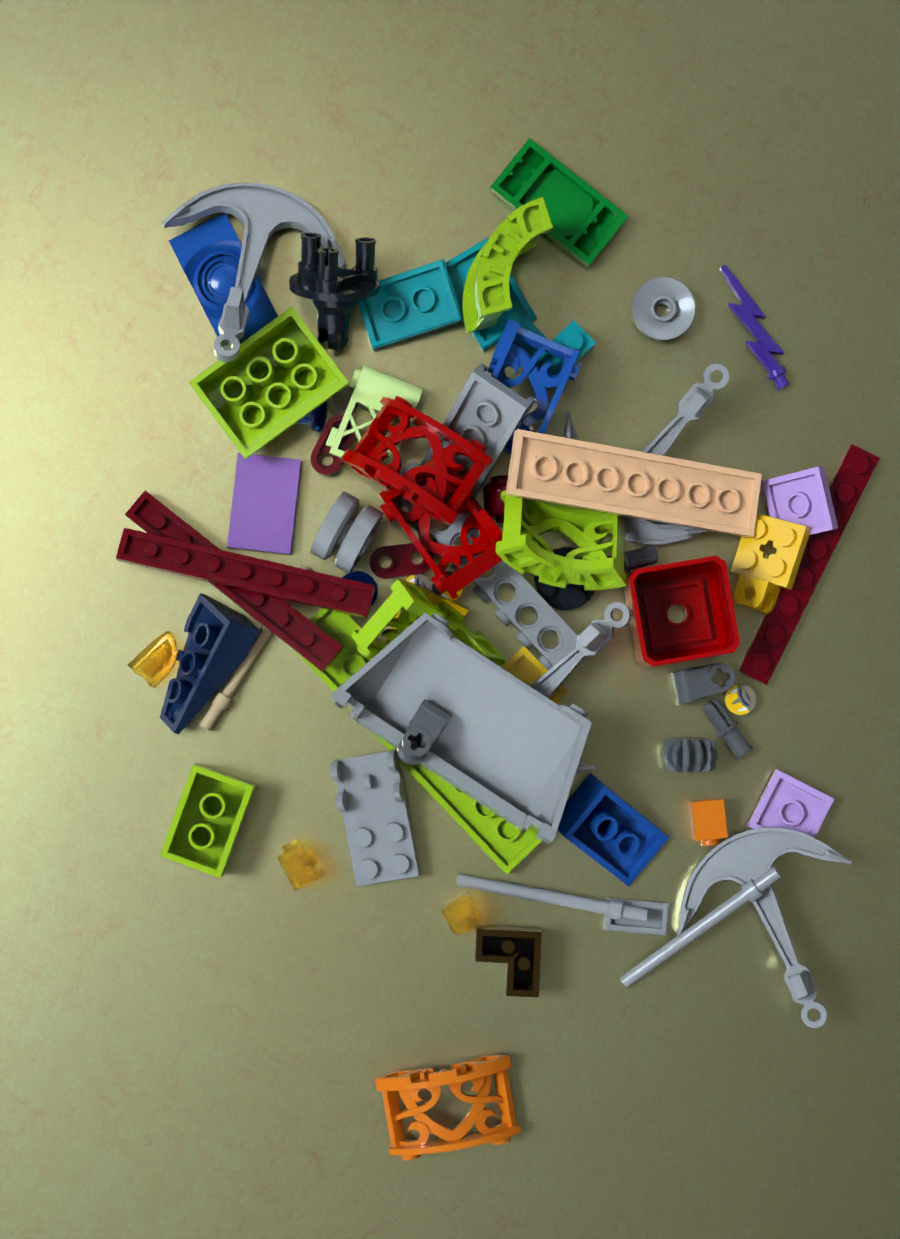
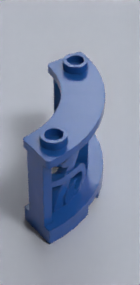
[487,319,581,455]

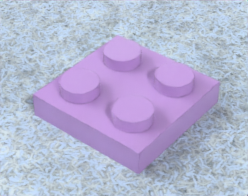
[762,466,838,535]
[747,769,834,856]

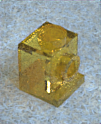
[277,838,325,891]
[441,892,484,935]

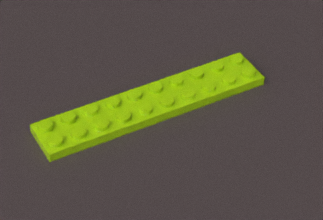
[295,608,542,875]

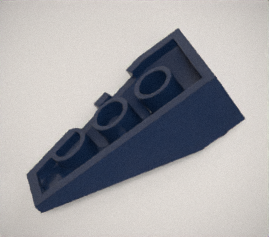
[160,593,260,734]

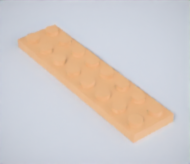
[505,429,762,538]

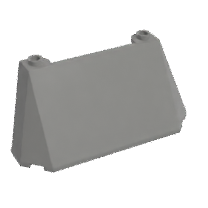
[330,613,592,844]

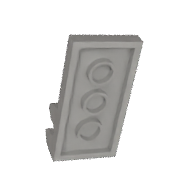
[420,364,536,500]
[330,749,421,886]

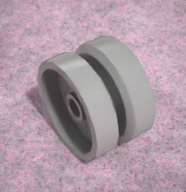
[310,491,384,574]

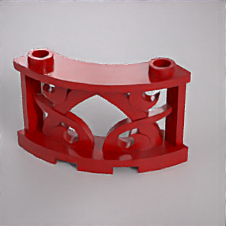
[340,396,493,525]
[379,455,503,600]

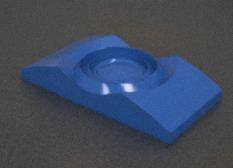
[169,212,278,349]

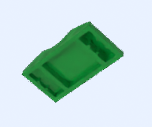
[490,138,629,267]

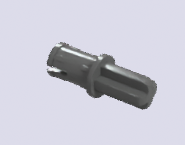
[607,545,658,574]
[702,698,753,760]

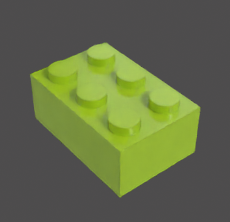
[159,763,257,878]

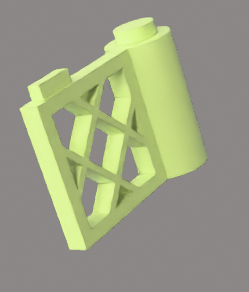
[325,365,423,465]

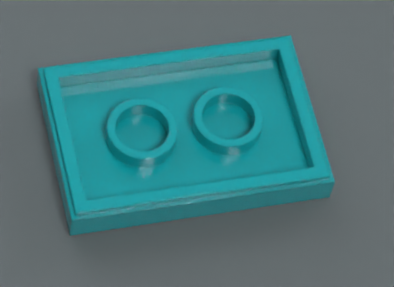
[446,237,537,351]
[357,259,464,351]

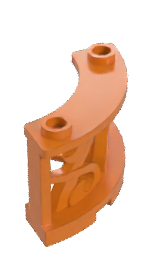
[375,1055,522,1161]

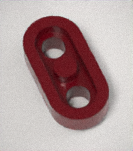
[310,415,356,476]
[370,543,433,579]

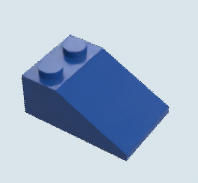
[558,773,670,886]

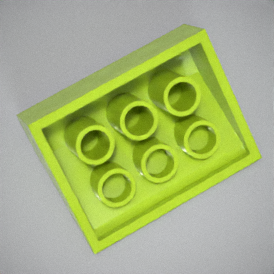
[188,307,349,460]

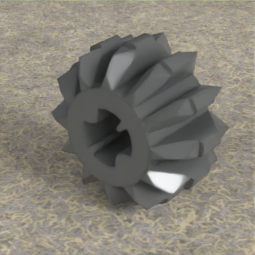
[662,737,717,773]

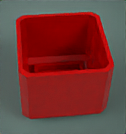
[623,555,740,668]

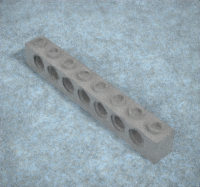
[386,460,578,670]

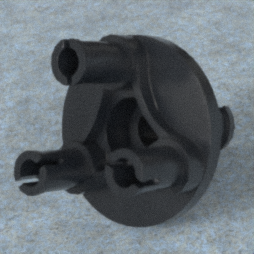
[289,233,379,349]

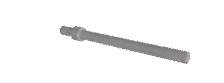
[620,867,782,988]
[456,873,648,922]

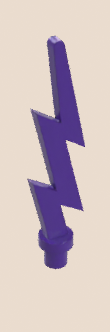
[720,265,790,390]

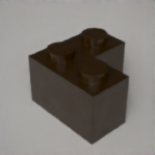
[475,925,542,997]

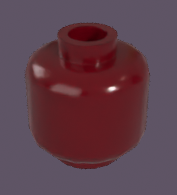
[483,475,508,523]

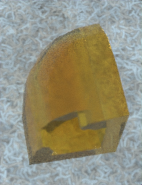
[128,630,178,688]

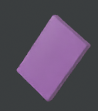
[227,453,302,555]

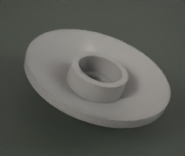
[631,277,695,340]

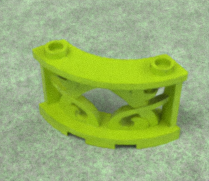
[462,197,553,333]
[496,490,627,590]
[351,579,506,666]

